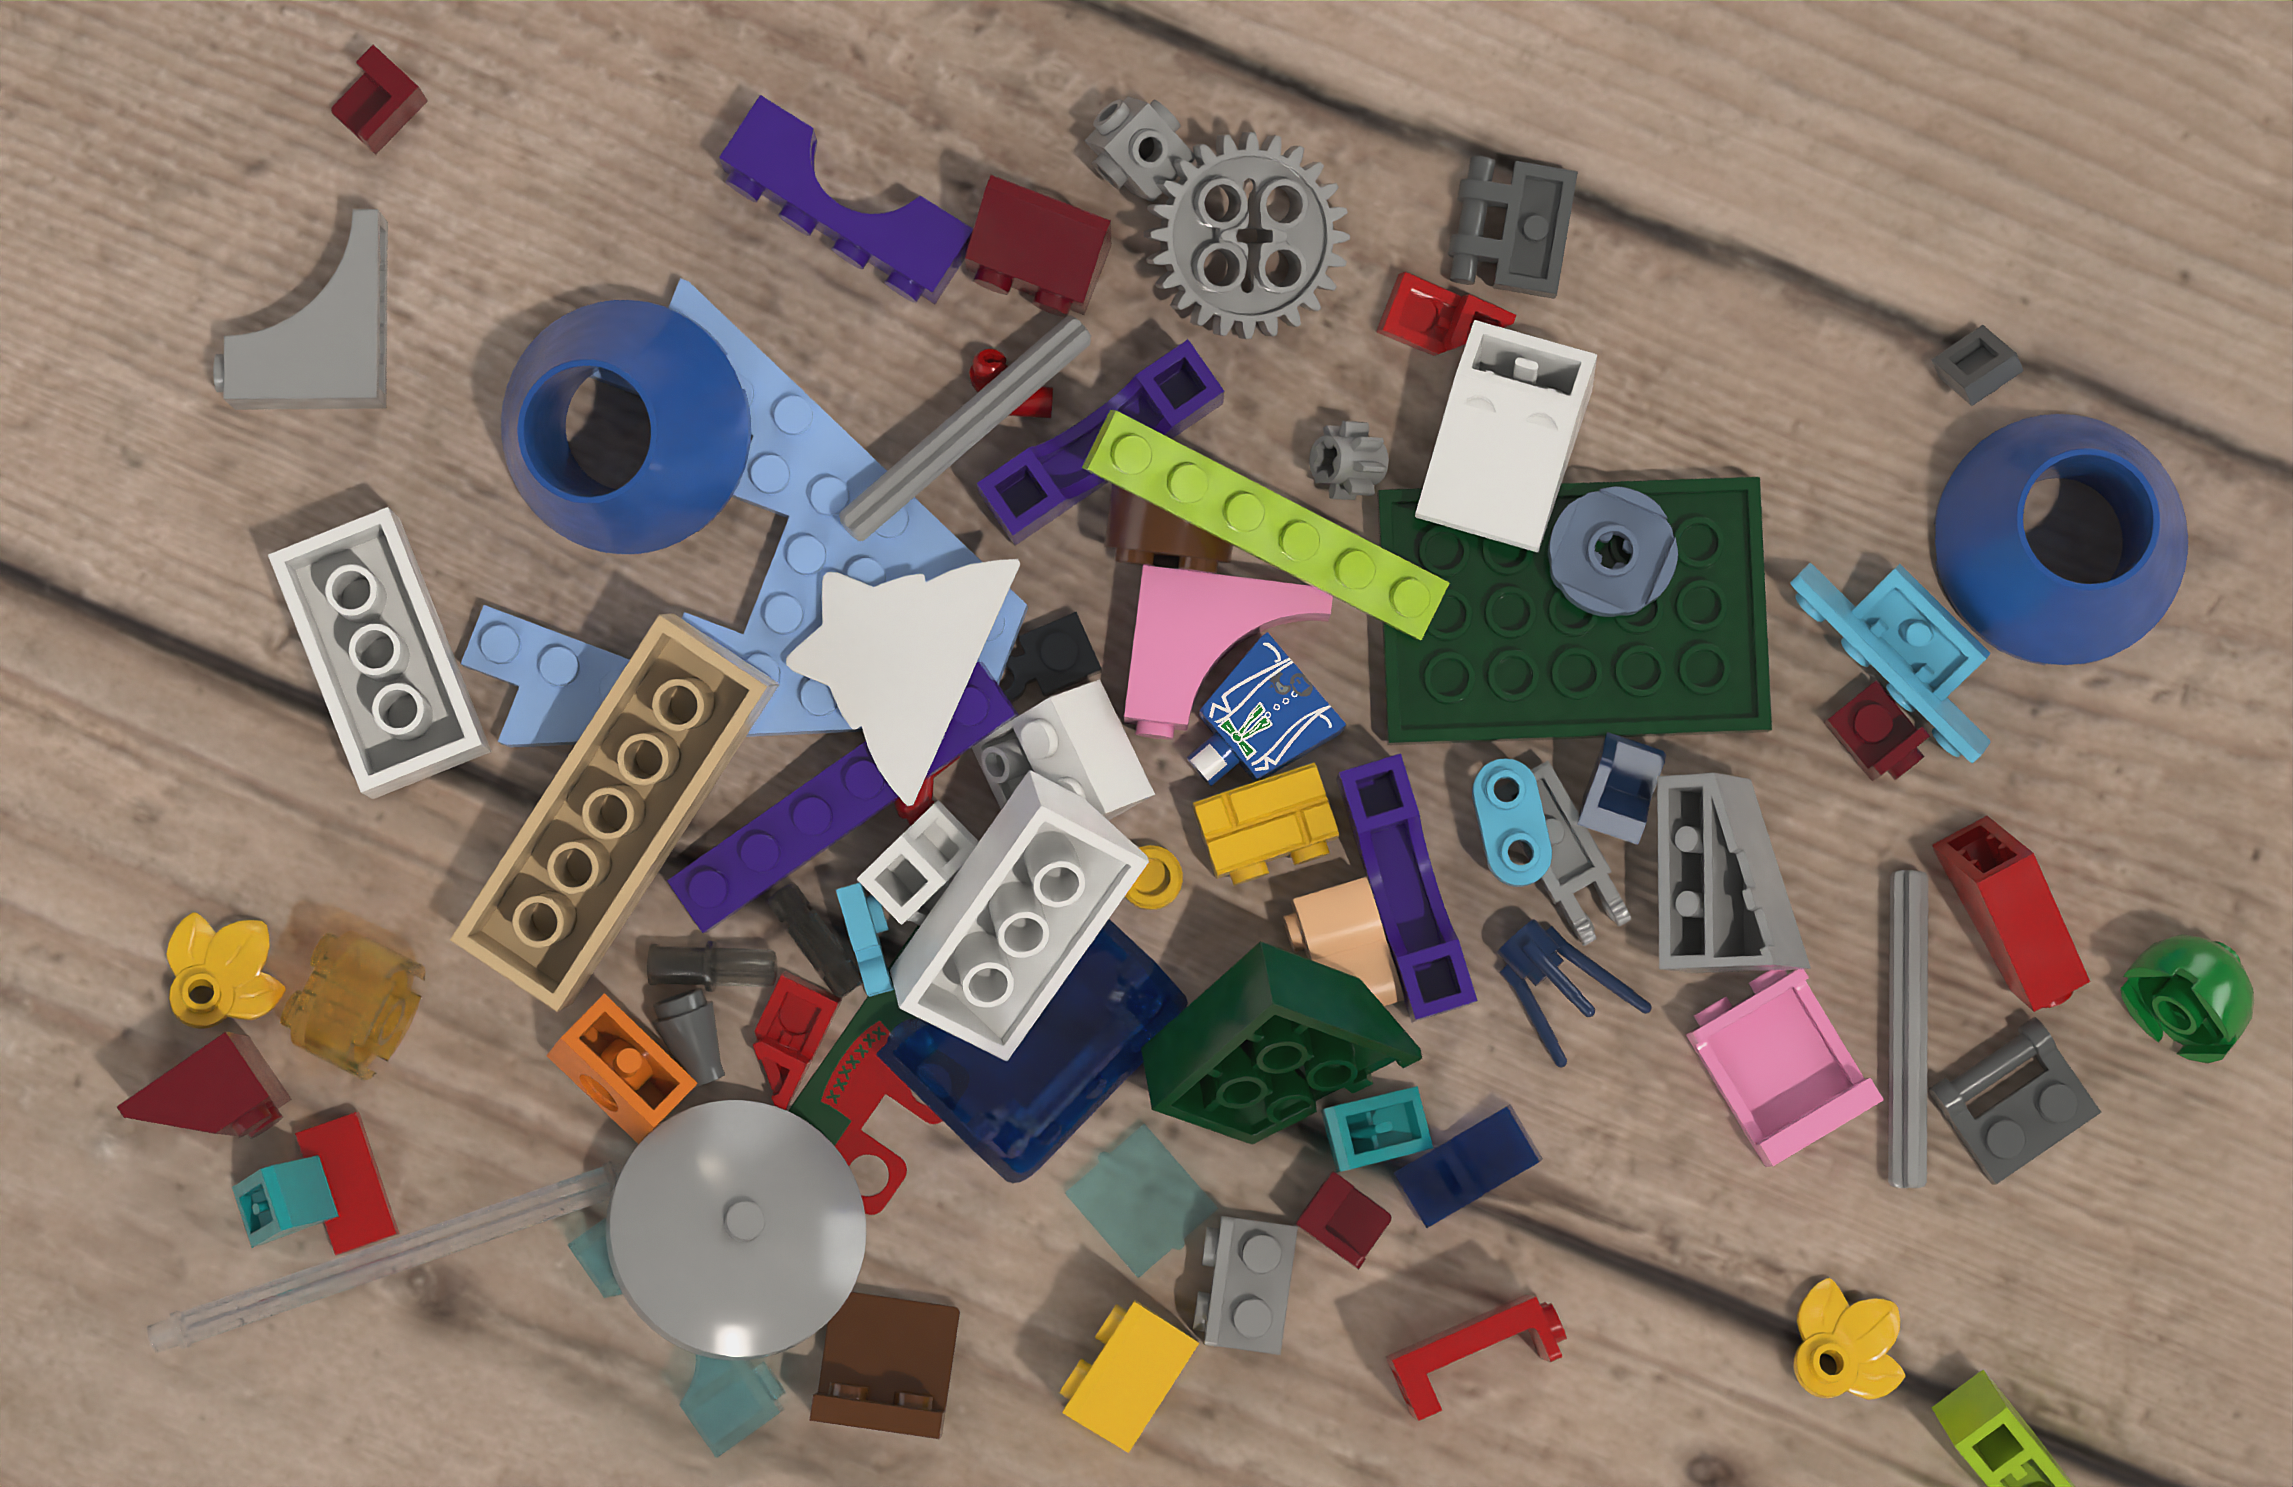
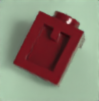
[1824,680,1930,781]

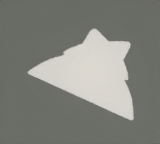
[786,559,1020,806]

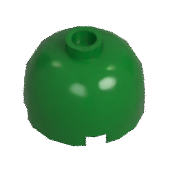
[2121,934,2254,1064]

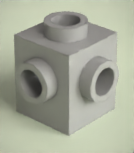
[1084,96,1195,202]

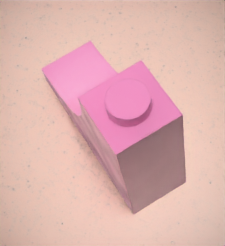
[1124,565,1333,740]

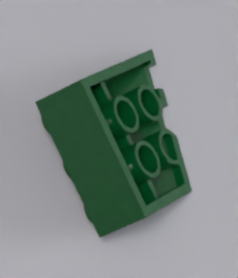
[1141,941,1423,1145]

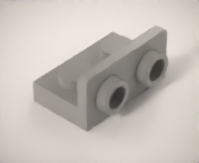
[1193,1216,1298,1355]

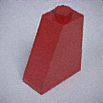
[1932,815,2091,1012]

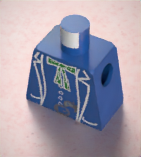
[1186,632,1346,786]

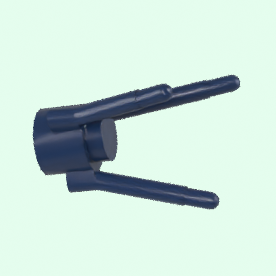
[1497,919,1652,1068]

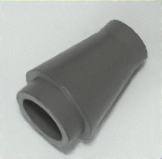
[652,988,725,1087]

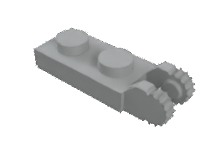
[1494,761,1631,946]

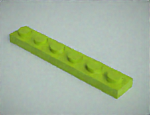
[1082,410,1450,640]

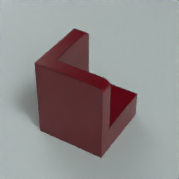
[331,44,428,155]
[1294,1171,1392,1270]

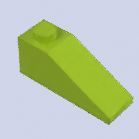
[1931,1370,2075,1487]

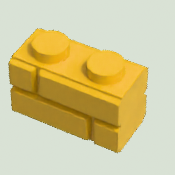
[1192,762,1339,886]

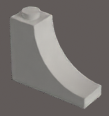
[213,209,388,410]

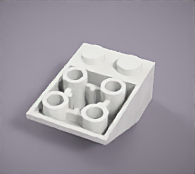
[1415,320,1597,552]

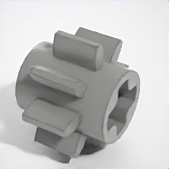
[1309,421,1389,500]

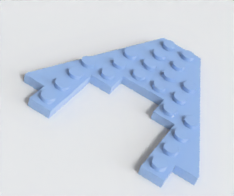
[461,278,1028,748]

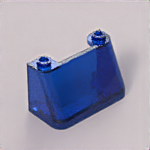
[876,919,1188,1184]

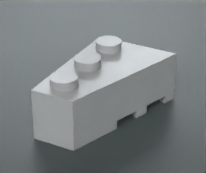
[1657,773,1811,973]

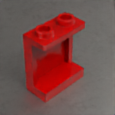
[1386,1295,1567,1421]

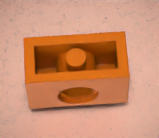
[546,993,698,1144]

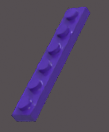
[667,662,1019,933]

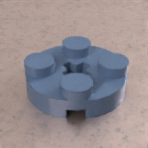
[1548,487,1678,617]

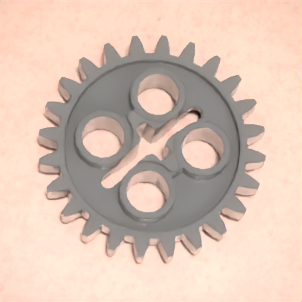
[1144,132,1350,339]

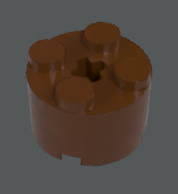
[1104,484,1233,574]

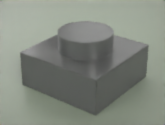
[1931,325,2024,406]

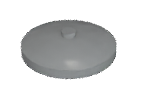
[606,1100,866,1361]

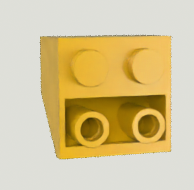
[1059,1299,1199,1453]

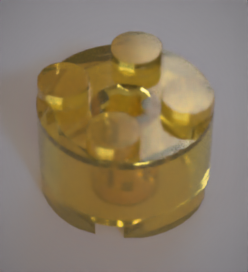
[280,930,426,1080]

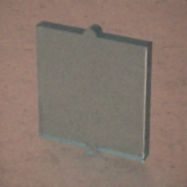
[1065,1123,1218,1278]

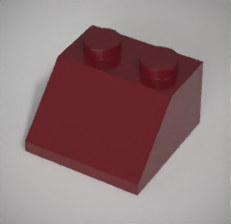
[965,175,1112,317]
[117,1032,292,1139]

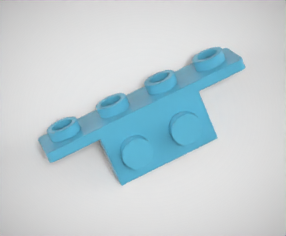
[1790,563,1991,763]

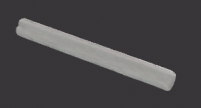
[839,315,1091,541]
[1888,870,1928,1188]

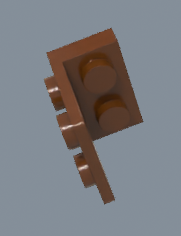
[809,1292,960,1439]

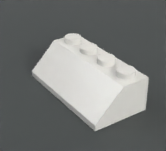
[890,770,1149,1061]

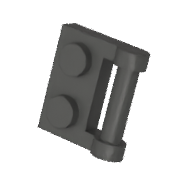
[1929,1017,2102,1185]

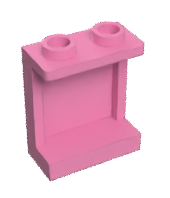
[1686,969,1884,1167]

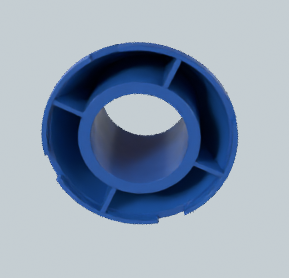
[501,300,751,554]
[1934,414,2188,665]

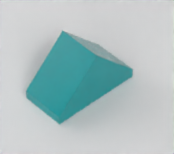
[1321,1086,1434,1173]
[232,1155,339,1248]

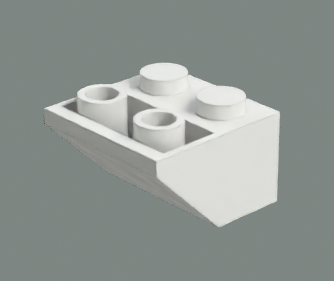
[972,679,1155,821]

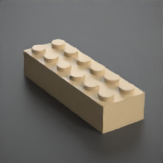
[450,613,780,1012]

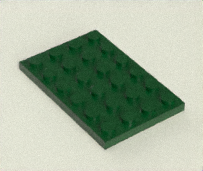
[1377,477,1772,745]

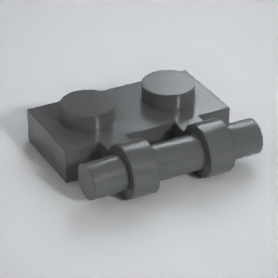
[1448,156,1578,299]

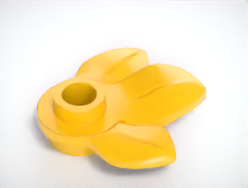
[166,912,286,1029]
[1794,1278,1905,1400]

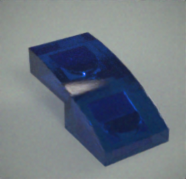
[1394,1104,1543,1228]

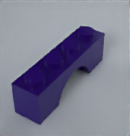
[719,95,973,304]
[977,339,1225,546]
[1336,753,1478,1023]

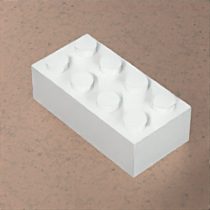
[268,507,492,799]

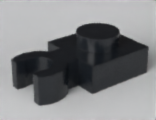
[1003,611,1102,703]

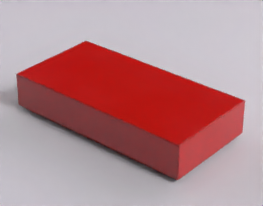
[295,1112,400,1255]

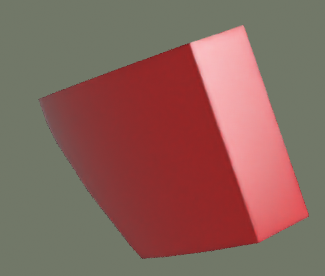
[1376,272,1517,356]
[753,971,842,1110]

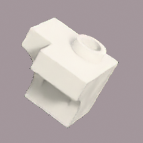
[857,800,979,926]

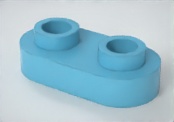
[1472,758,1552,887]

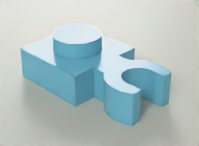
[836,882,894,997]

